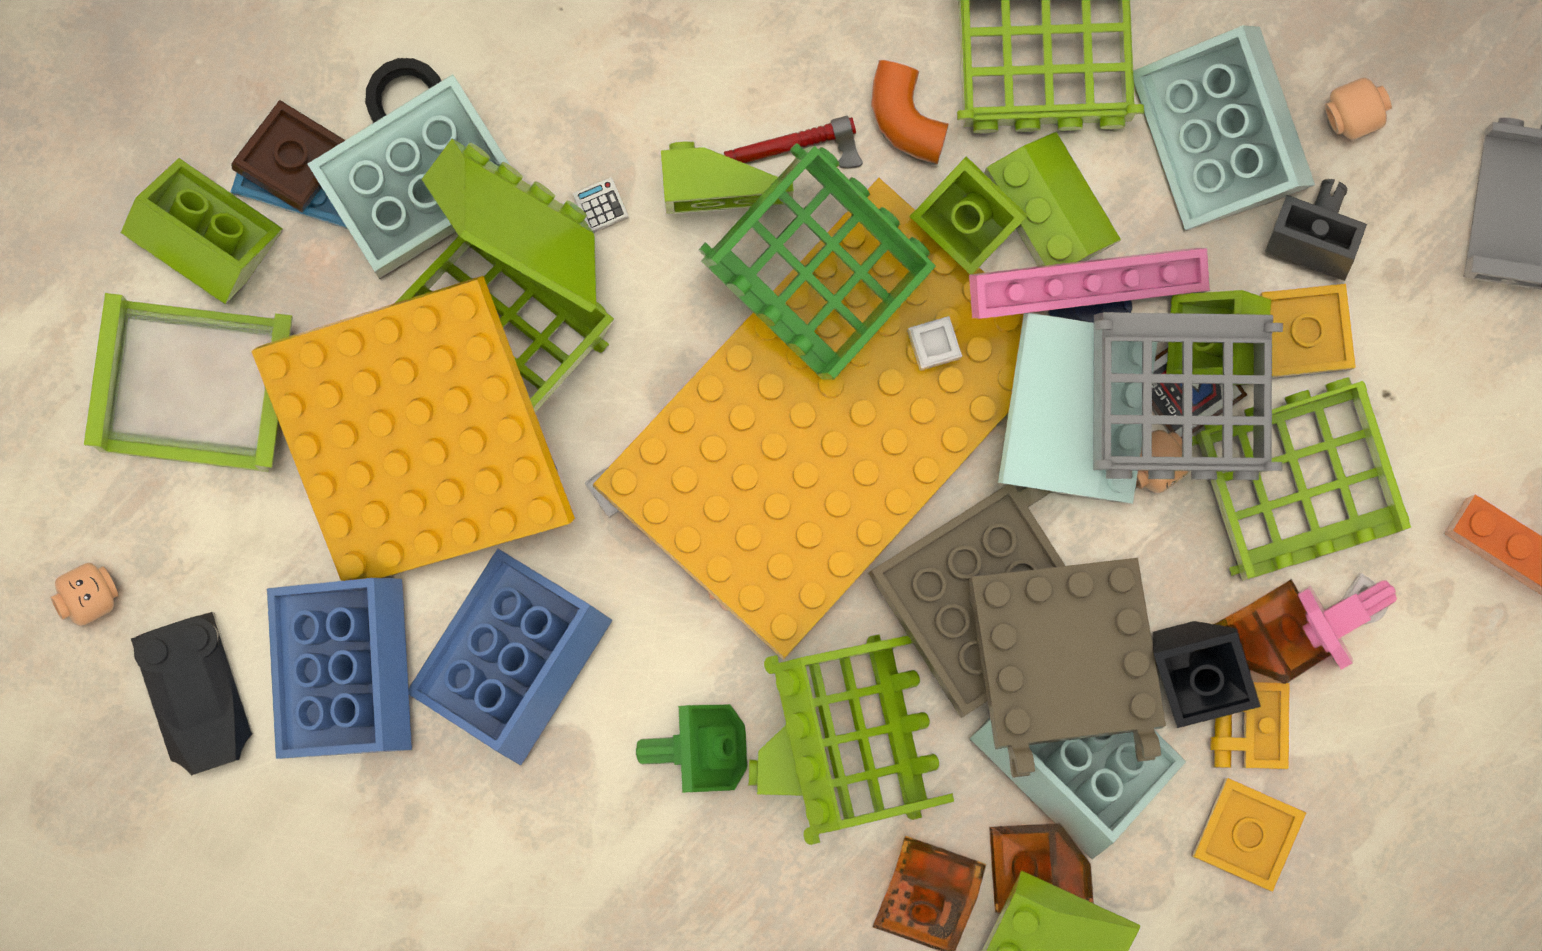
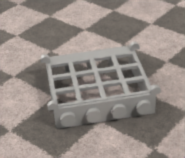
[1093,312,1283,480]

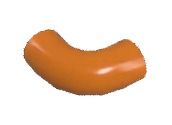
[871,60,949,164]

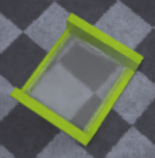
[84,293,293,472]

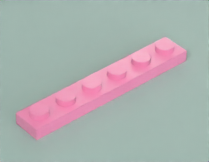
[969,248,1210,319]

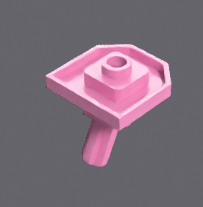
[1298,580,1397,670]

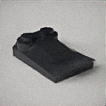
[131,612,253,776]

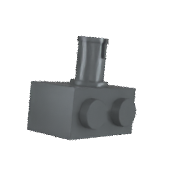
[1265,179,1367,281]

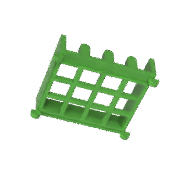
[699,143,936,380]

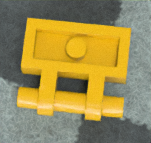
[1210,682,1290,769]

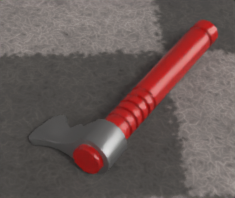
[724,115,863,168]

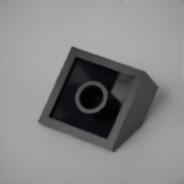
[1153,621,1261,728]

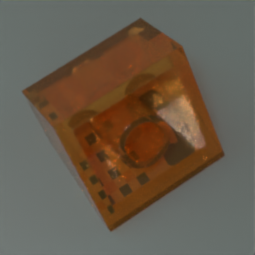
[873,836,986,951]

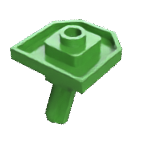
[636,704,747,793]

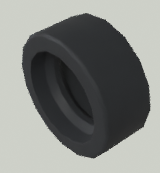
[365,58,441,123]

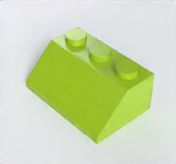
[984,132,1121,266]
[120,158,283,304]

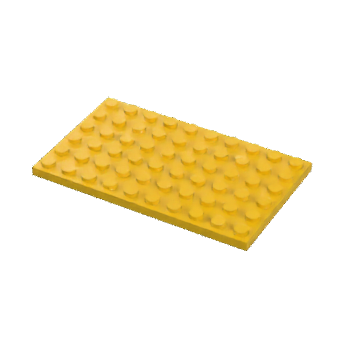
[593,178,1024,660]

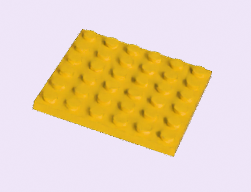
[251,276,575,581]

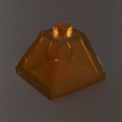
[1214,579,1331,684]
[989,823,1094,913]

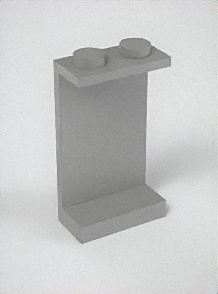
[1464,117,1542,290]

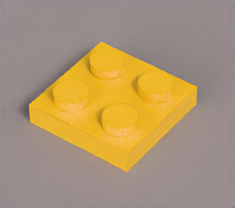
[1259,284,1356,378]
[1192,778,1306,892]

